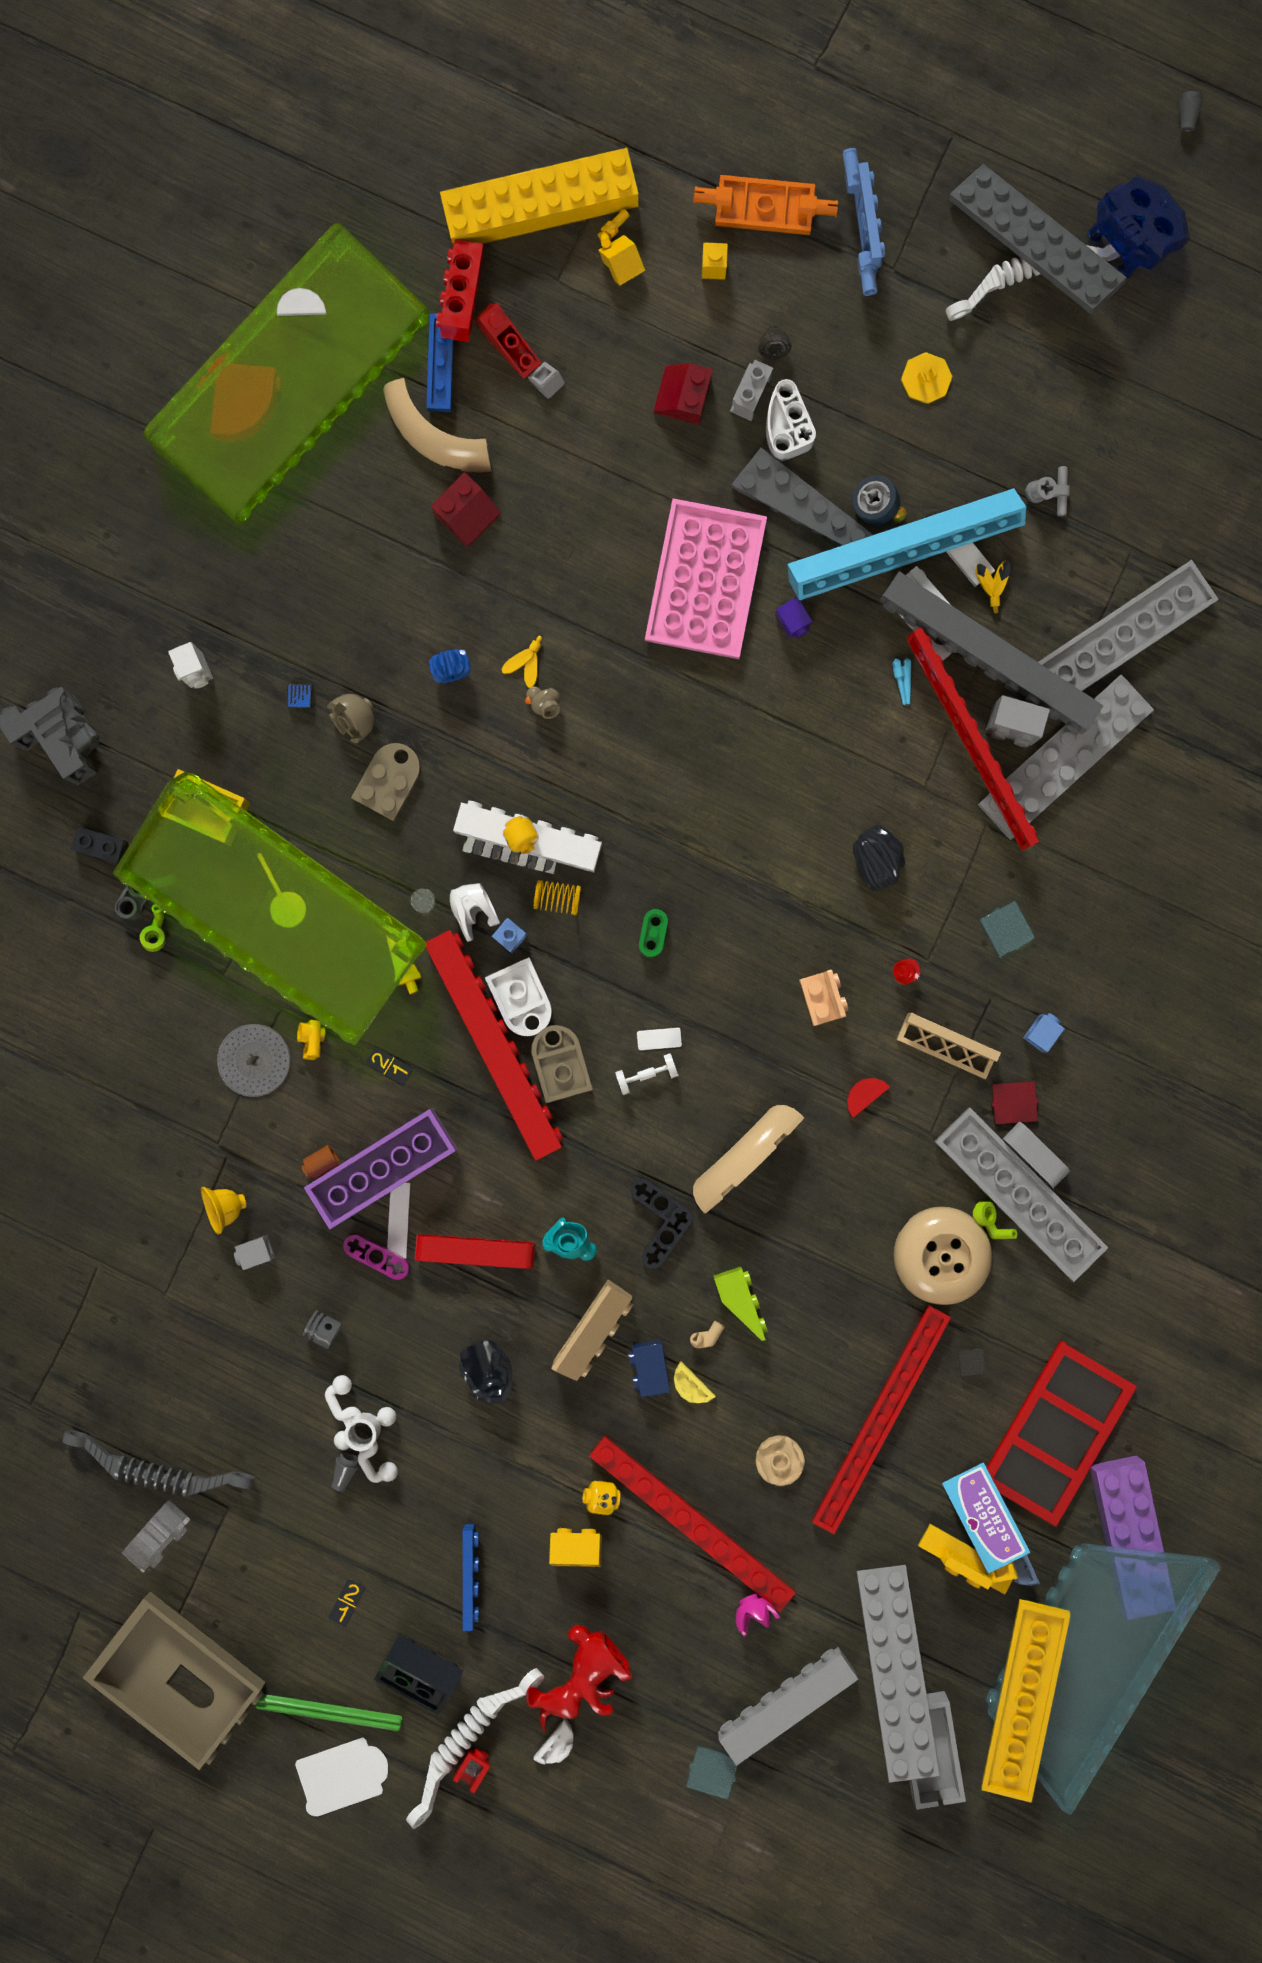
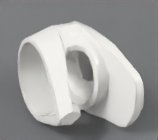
[450,883,500,942]

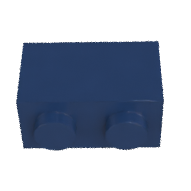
[629,1340,670,1397]

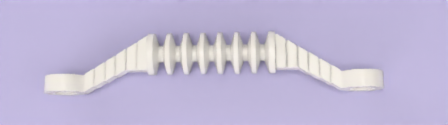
[945,240,1127,321]
[406,1668,544,1829]

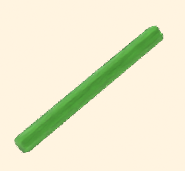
[256,1694,402,1731]

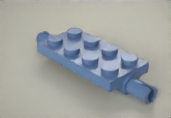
[843,148,885,296]

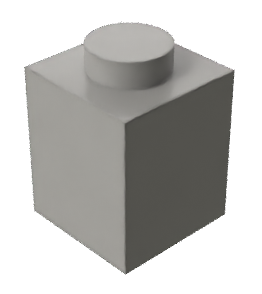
[234,1235,275,1270]

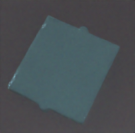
[980,901,1035,957]
[686,1746,737,1799]

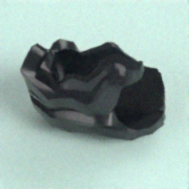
[853,825,906,891]
[459,1340,513,1403]

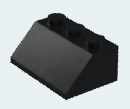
[374,1635,464,1715]

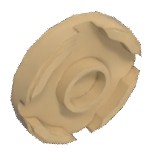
[755,1435,805,1486]

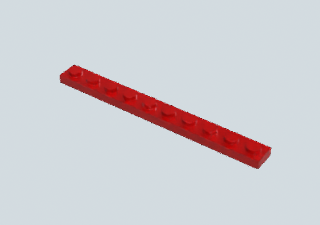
[906,627,1039,851]
[812,1305,951,1534]
[589,1435,795,1612]

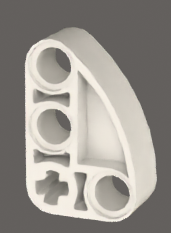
[766,379,816,462]

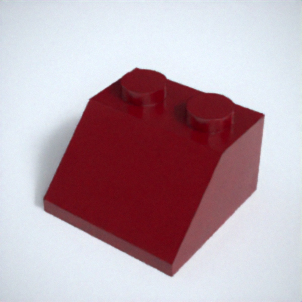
[653,363,713,425]
[431,472,501,548]

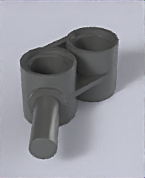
[115,874,178,920]

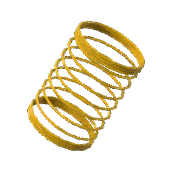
[534,880,581,915]

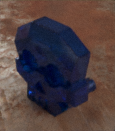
[1088,175,1190,278]

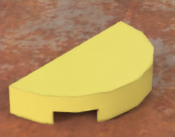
[674,1361,716,1403]

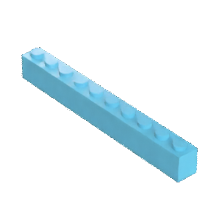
[788,488,1026,601]

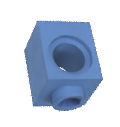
[492,918,528,953]
[1023,1013,1065,1052]

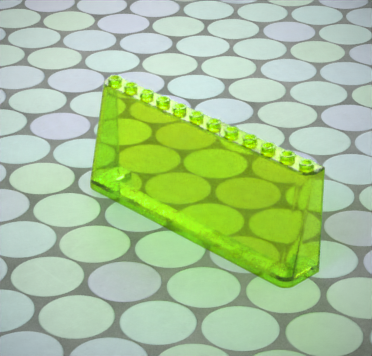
[143,222,430,525]
[113,772,427,1046]

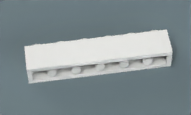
[453,801,602,873]

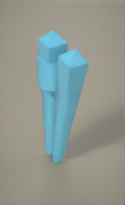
[892,658,911,705]

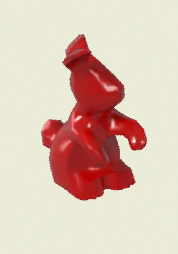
[526,1625,633,1732]

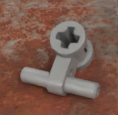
[1025,466,1070,516]

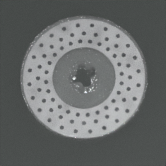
[217,1024,291,1097]

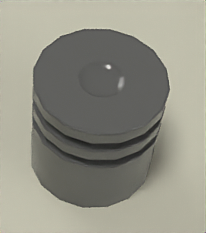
[302,1310,342,1350]

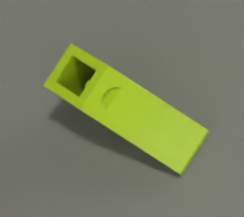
[713,1267,768,1341]

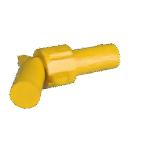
[597,209,630,248]

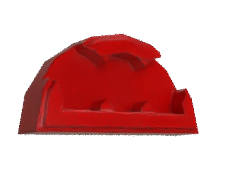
[847,1078,890,1118]

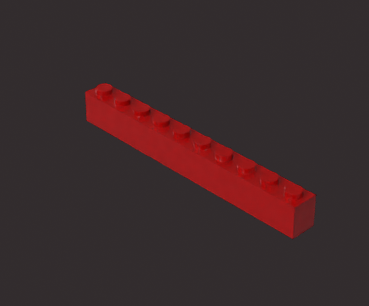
[424,930,564,1161]

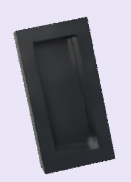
[70,827,128,865]

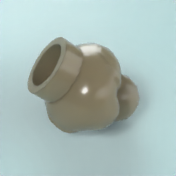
[525,687,561,719]

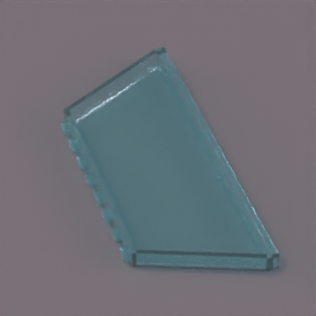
[986,1543,1221,1815]

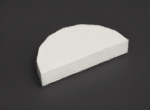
[277,288,326,316]
[533,1718,574,1764]

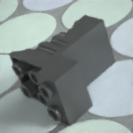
[0,687,100,786]

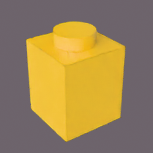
[701,243,728,280]

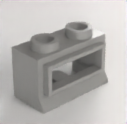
[730,360,773,421]

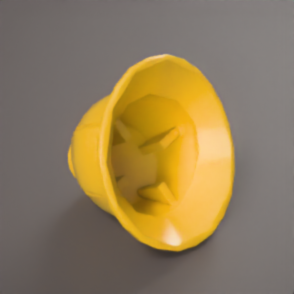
[201,1187,246,1235]

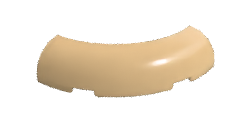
[384,378,491,473]
[693,1105,804,1214]

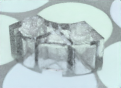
[121,1500,190,1573]

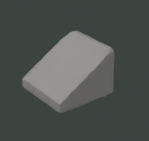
[528,362,564,399]

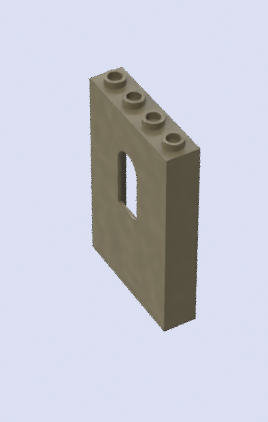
[83,1592,265,1770]

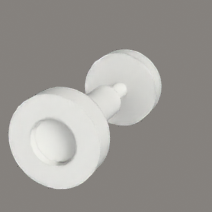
[615,1053,678,1095]

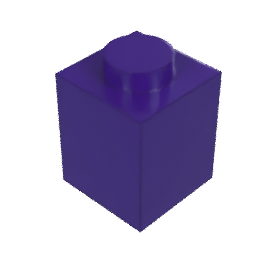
[775,597,812,639]

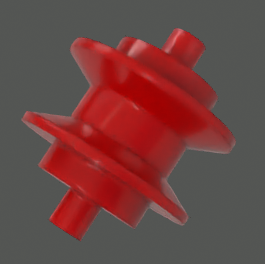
[893,958,920,985]

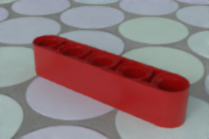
[415,1234,535,1269]

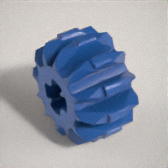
[429,649,471,684]

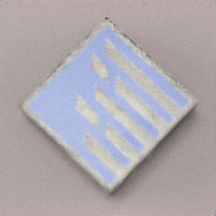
[287,684,313,710]

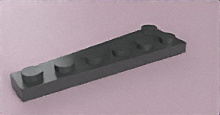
[731,448,873,547]

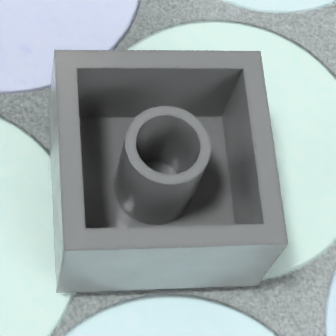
[985,695,1050,747]

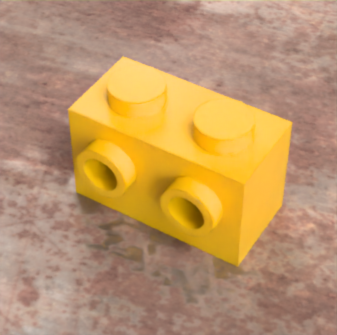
[549,1528,602,1567]

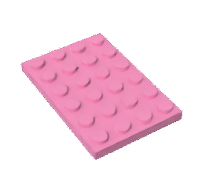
[645,499,767,659]

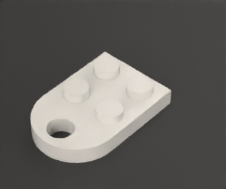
[485,958,552,1036]

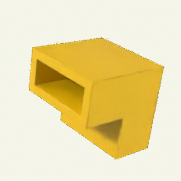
[598,235,645,285]

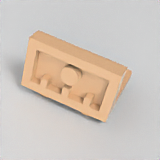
[799,969,848,1026]

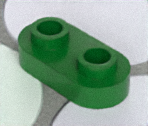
[639,909,668,957]

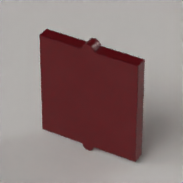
[991,1081,1039,1124]

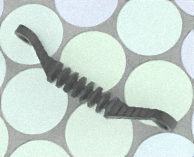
[62,1430,255,1497]

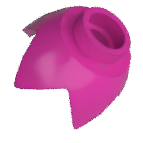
[736,1594,780,1636]

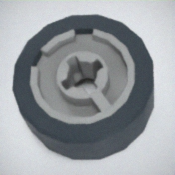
[852,475,900,526]

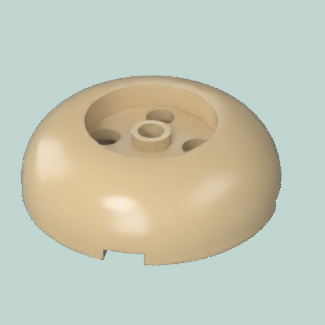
[894,1207,992,1305]

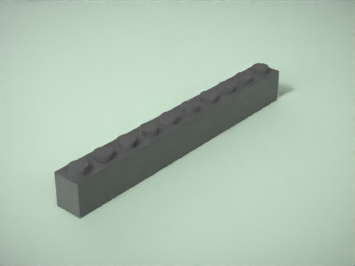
[880,571,1103,734]

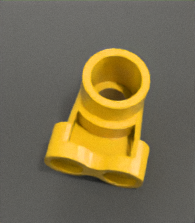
[297,1020,325,1060]

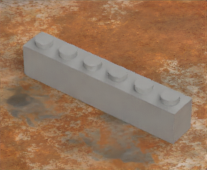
[718,1647,858,1766]

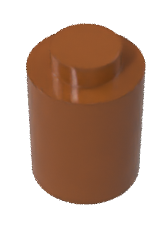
[301,1144,341,1180]

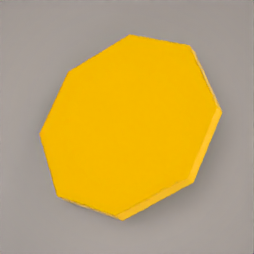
[901,352,952,404]

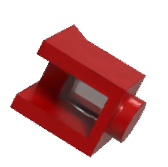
[453,1748,490,1793]

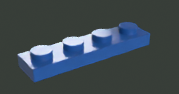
[426,314,454,412]
[463,1524,479,1631]

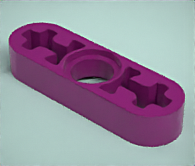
[343,1234,410,1280]

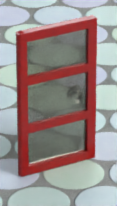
[986,1341,1137,1526]

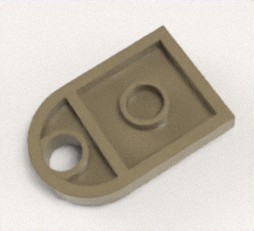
[351,743,421,822]
[532,1025,593,1103]

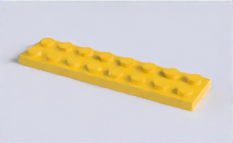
[981,1599,1070,1803]

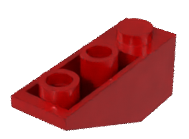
[473,303,542,379]

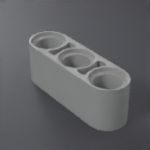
[1002,1122,1070,1189]

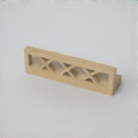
[896,1013,1001,1079]

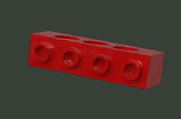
[436,239,484,342]

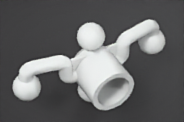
[325,1375,398,1483]

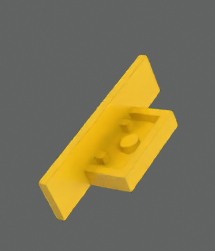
[918,1524,1013,1594]

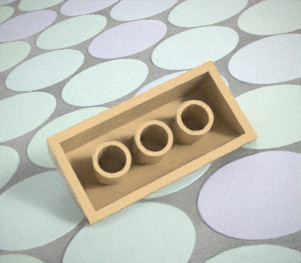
[551,1280,633,1381]

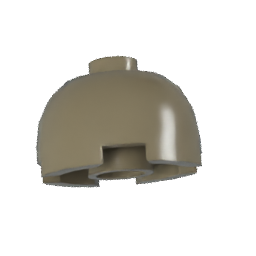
[327,694,374,743]

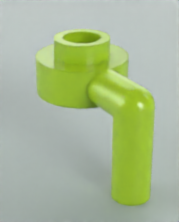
[140,904,166,952]
[973,1202,1017,1239]

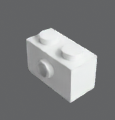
[168,642,213,688]

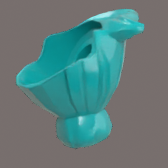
[542,1217,597,1261]

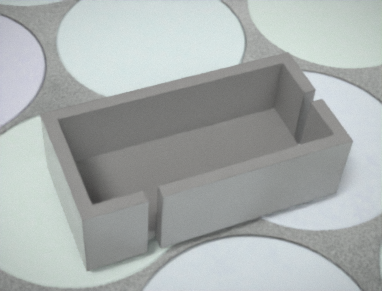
[909,1691,966,1809]

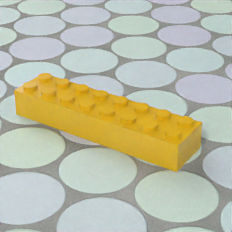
[440,148,638,246]

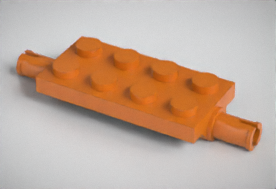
[693,175,838,235]

